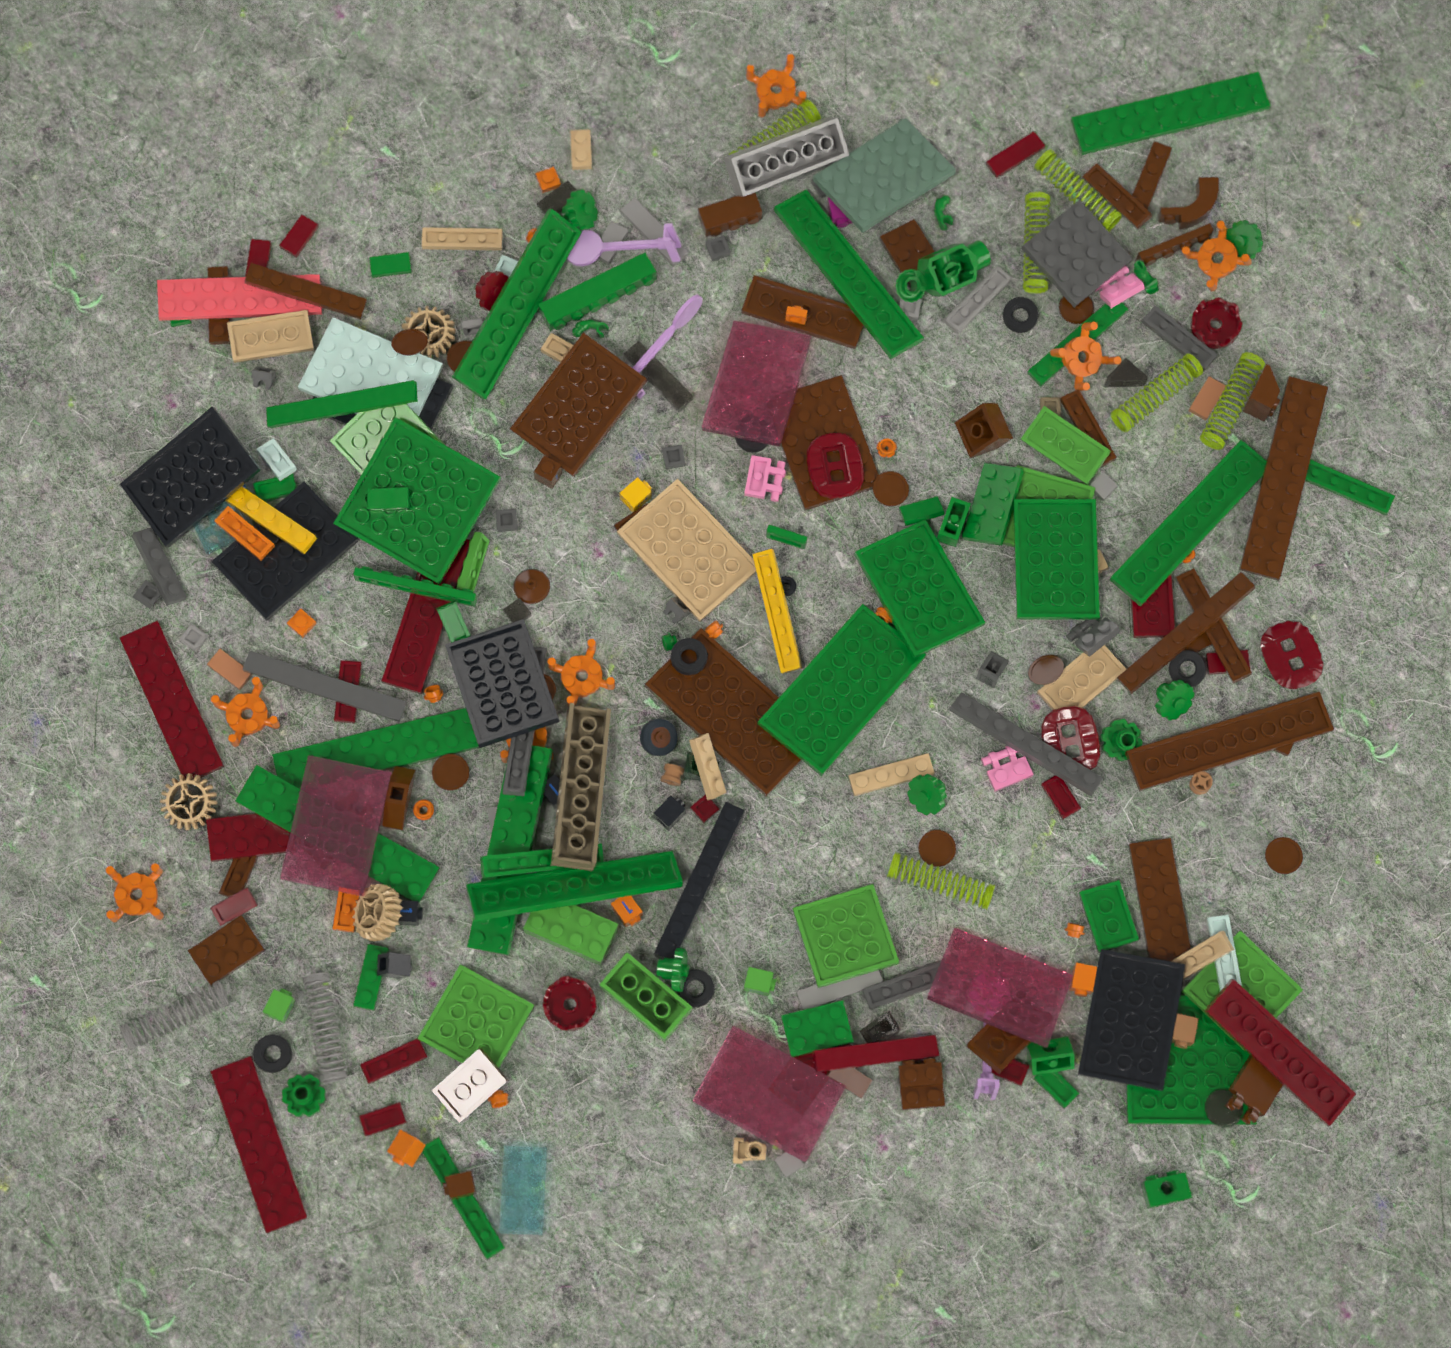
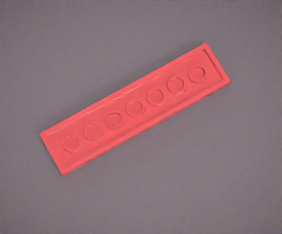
[157,274,322,321]

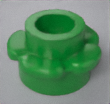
[662,632,677,652]

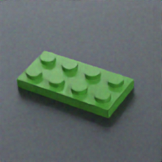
[1021,406,1111,485]

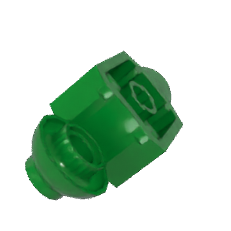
[895,240,991,302]

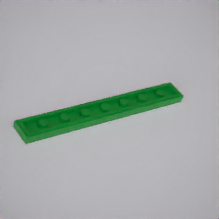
[266,380,418,429]

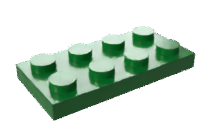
[962,463,1024,546]

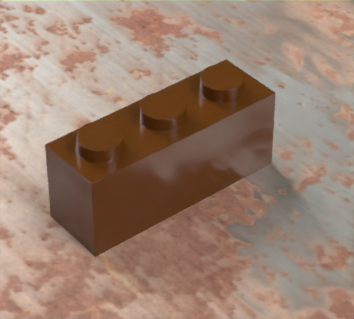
[698,192,762,237]

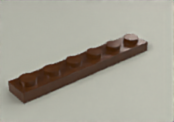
[245,263,367,320]
[1176,568,1252,684]

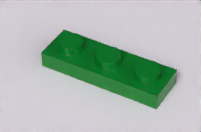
[353,944,389,1011]

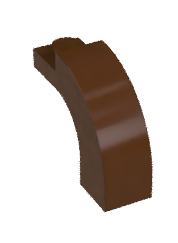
[1158,177,1219,230]

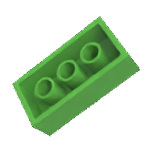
[523,905,619,967]
[599,952,692,1043]

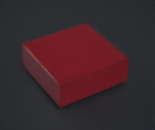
[690,794,720,824]

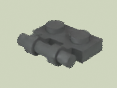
[1066,613,1120,657]

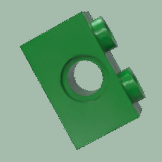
[937,497,971,547]
[1027,1036,1075,1076]
[1141,1170,1192,1209]

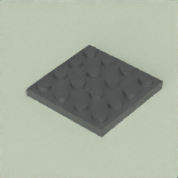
[1021,200,1132,308]

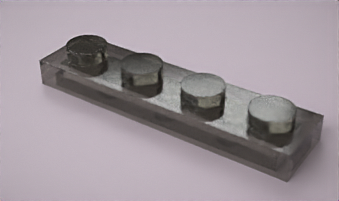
[624,341,694,412]

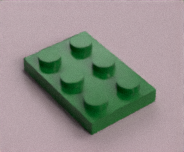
[1078,880,1139,953]
[781,1000,854,1058]

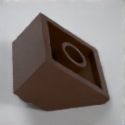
[1242,364,1280,422]
[954,403,1013,458]

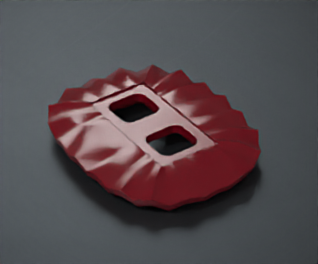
[807,433,864,499]
[1260,621,1324,689]
[1041,706,1100,770]

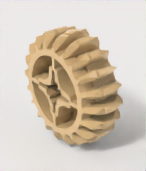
[402,305,456,358]
[160,773,218,831]
[352,884,403,941]

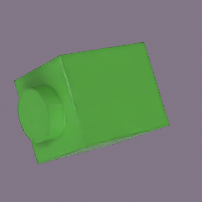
[744,967,777,996]
[263,988,295,1024]

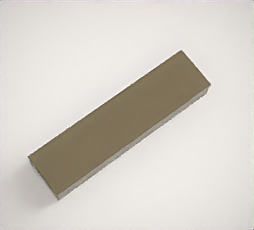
[551,703,611,871]

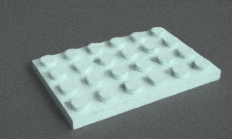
[298,318,443,416]

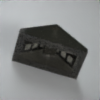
[1104,358,1147,388]
[860,1011,900,1044]

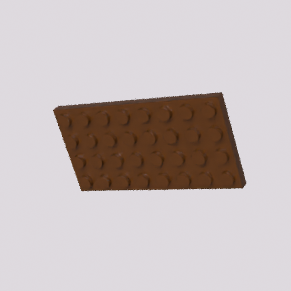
[644,628,802,797]

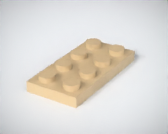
[227,310,314,363]
[1037,645,1126,710]

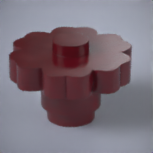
[475,271,508,311]

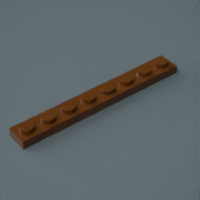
[1117,572,1255,694]

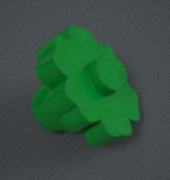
[562,189,598,231]
[1225,220,1263,259]
[1155,680,1195,721]
[1100,719,1143,761]
[907,774,947,816]
[657,948,689,992]
[282,1074,326,1118]

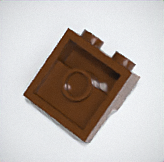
[898,1058,945,1110]

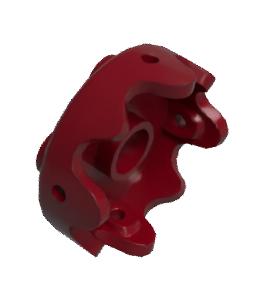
[1190,297,1242,349]
[543,976,596,1031]

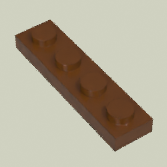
[1132,141,1172,210]
[1082,163,1152,230]
[1136,223,1213,266]
[208,266,230,345]
[1060,389,1117,467]

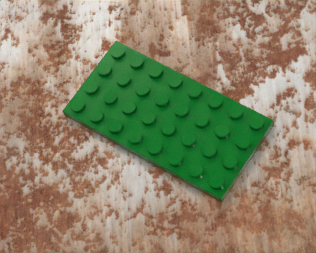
[757,604,926,776]

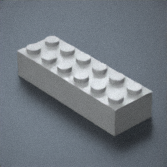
[723,117,849,197]

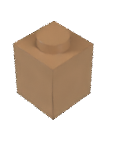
[1172,1014,1198,1048]

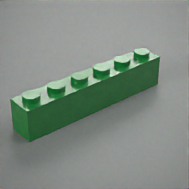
[538,252,657,331]

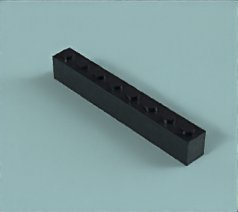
[654,802,745,960]

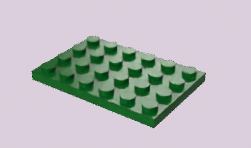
[1013,499,1100,620]
[854,519,986,659]

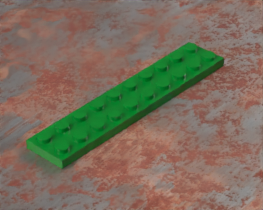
[1071,71,1271,155]
[773,189,924,360]
[452,209,582,399]
[1110,440,1266,607]
[272,708,479,791]
[467,745,553,956]
[235,765,440,903]
[466,851,683,921]

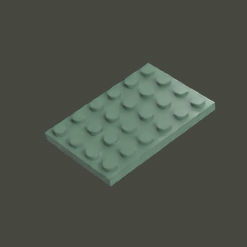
[813,118,956,233]

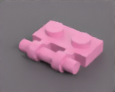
[1095,266,1145,308]
[744,455,786,502]
[981,746,1034,792]

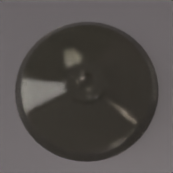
[1205,1089,1243,1128]

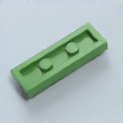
[457,532,490,591]

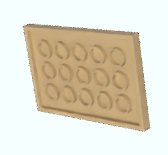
[617,479,756,622]

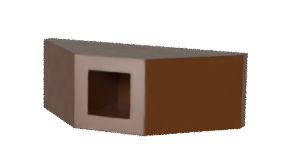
[382,766,416,831]

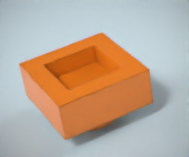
[535,167,561,193]
[785,306,807,325]
[287,608,317,638]

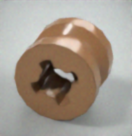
[660,763,685,786]
[1189,771,1213,795]

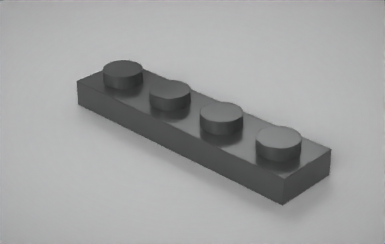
[1142,305,1218,371]
[132,527,187,606]
[862,961,950,1010]

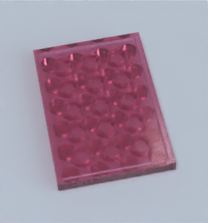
[701,321,812,447]
[280,755,392,897]
[927,927,1073,1048]
[692,1026,847,1163]

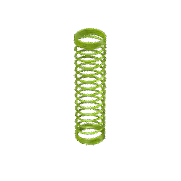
[728,99,821,155]
[1034,149,1122,232]
[1023,192,1050,294]
[1199,352,1265,450]
[1111,353,1203,433]
[887,852,995,910]

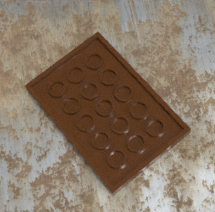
[510,332,648,477]
[765,375,878,511]

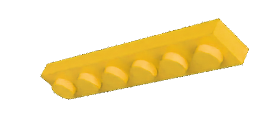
[225,487,317,554]
[752,549,802,674]

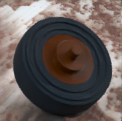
[640,719,678,756]

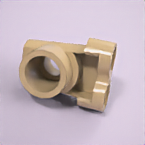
[733,1137,766,1164]

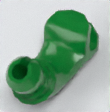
[934,195,953,231]
[1133,260,1159,295]
[572,320,609,338]

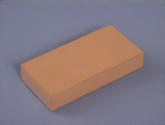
[1189,376,1226,421]
[207,649,253,690]

